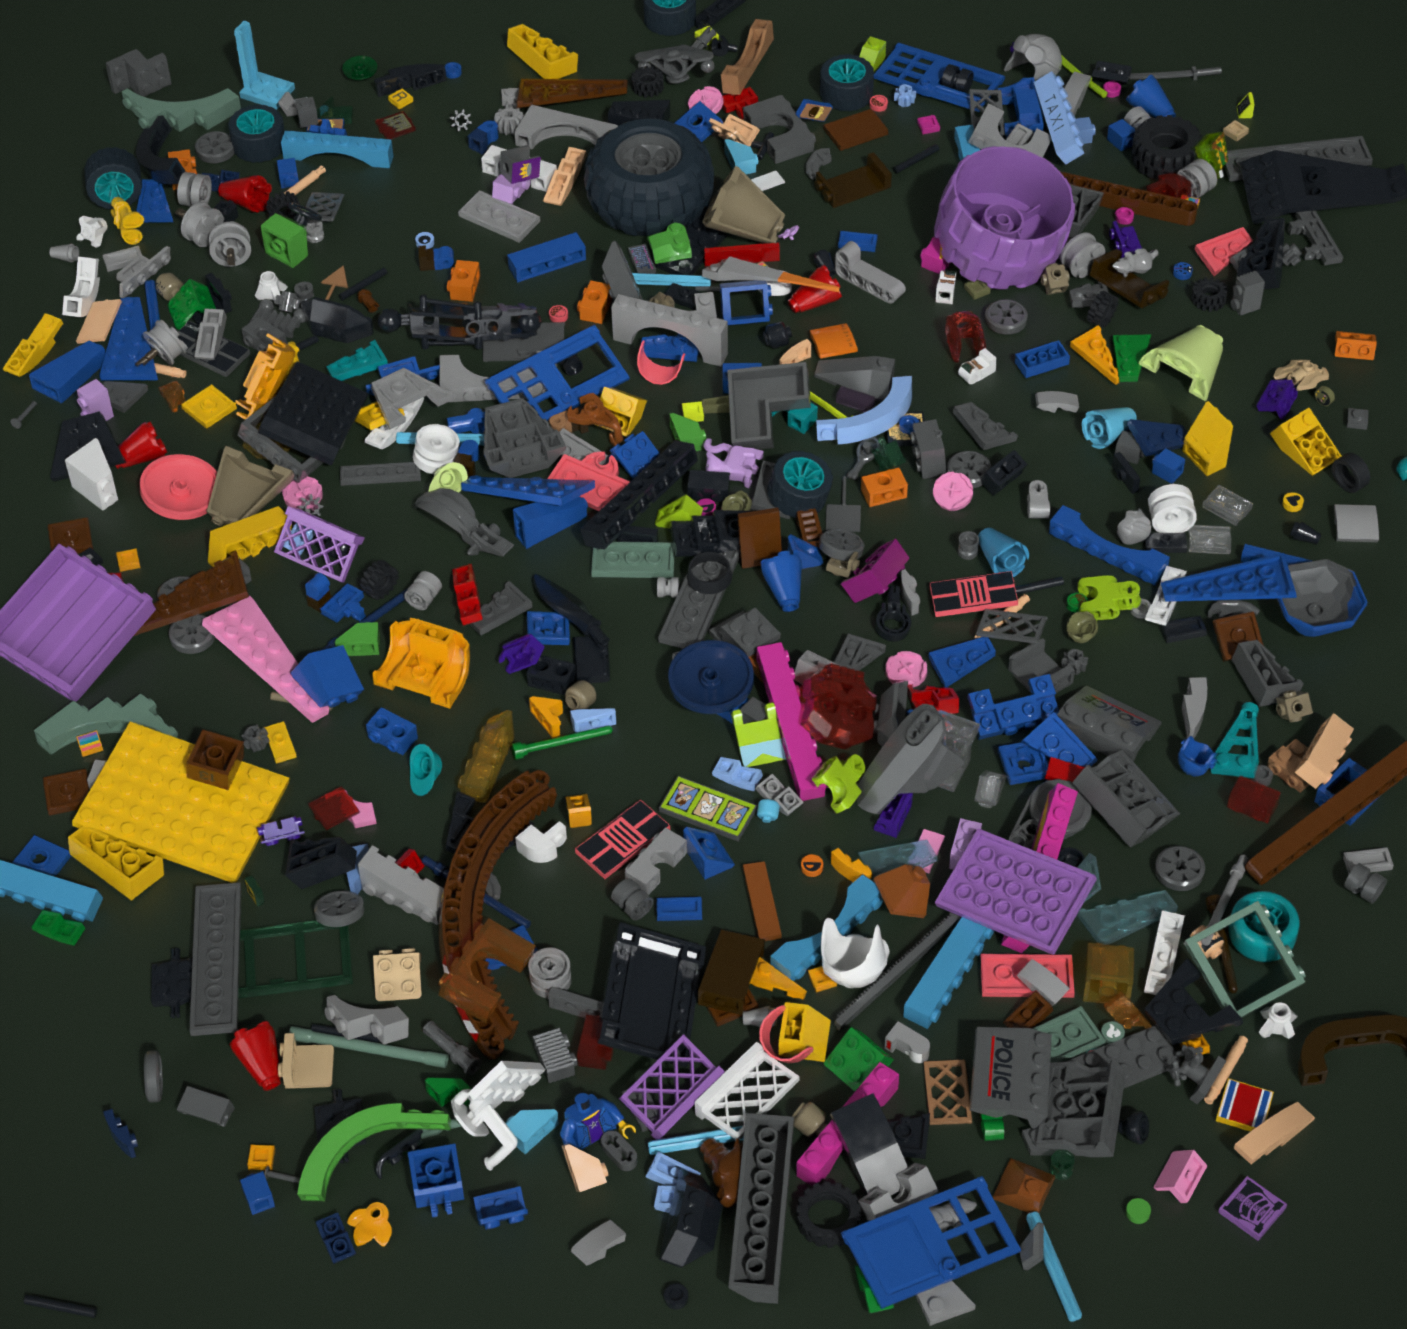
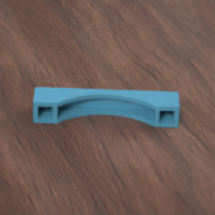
[281,131,393,168]
[771,874,883,981]

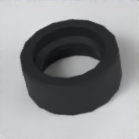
[1332,453,1371,493]

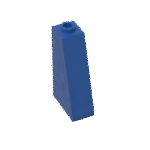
[29,340,105,403]
[513,496,588,549]

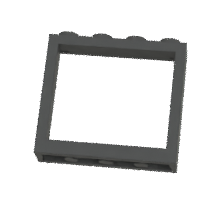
[238,396,346,483]

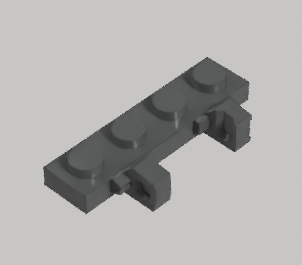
[1287,210,1343,265]

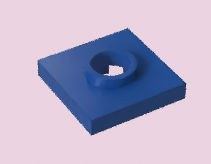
[674,101,723,142]
[527,611,570,645]
[997,742,1049,785]
[12,835,71,877]

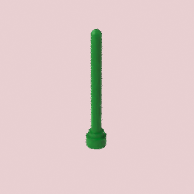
[511,725,613,760]

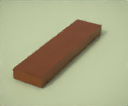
[743,861,782,941]

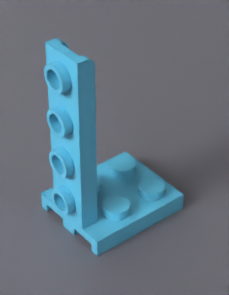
[234,21,295,110]

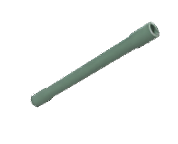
[289,1026,449,1068]

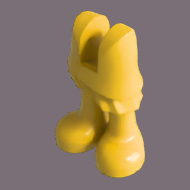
[111,197,144,245]

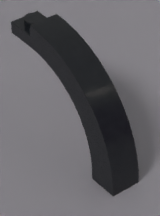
[136,115,186,184]

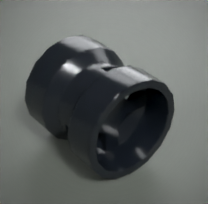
[560,353,583,376]

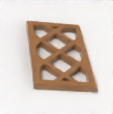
[924,1059,972,1125]

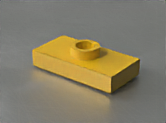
[263,721,297,764]

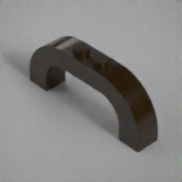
[1298,1015,1407,1086]

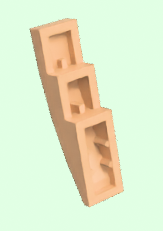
[543,147,587,206]
[1234,1102,1315,1165]

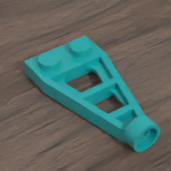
[1211,702,1259,778]

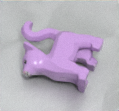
[704,438,764,488]

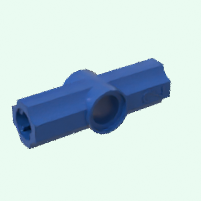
[446,408,485,434]

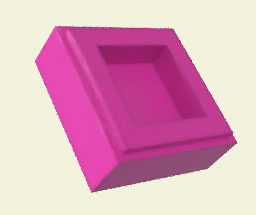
[917,115,940,134]

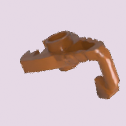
[567,393,623,446]

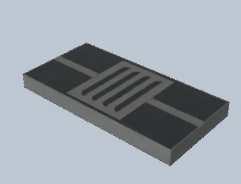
[178,321,250,377]

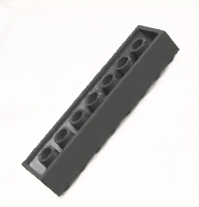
[729,1113,794,1304]

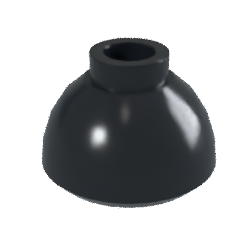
[1119,1111,1149,1145]

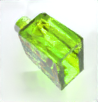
[1195,132,1228,179]

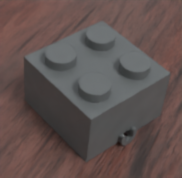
[910,419,946,479]

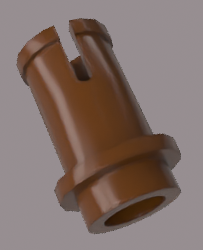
[358,289,379,313]

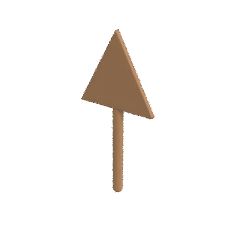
[321,265,348,300]

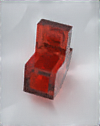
[1147,173,1191,199]

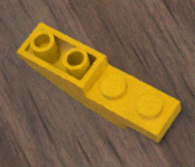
[3,313,63,377]

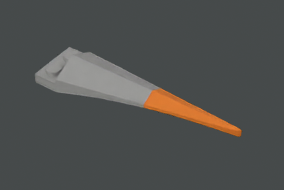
[702,256,839,292]

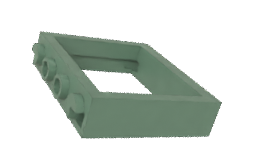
[1184,901,1306,1018]

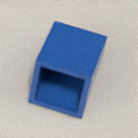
[291,645,364,708]

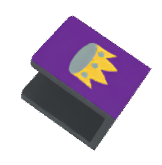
[499,145,541,184]

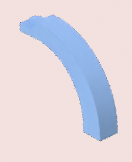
[816,376,912,444]

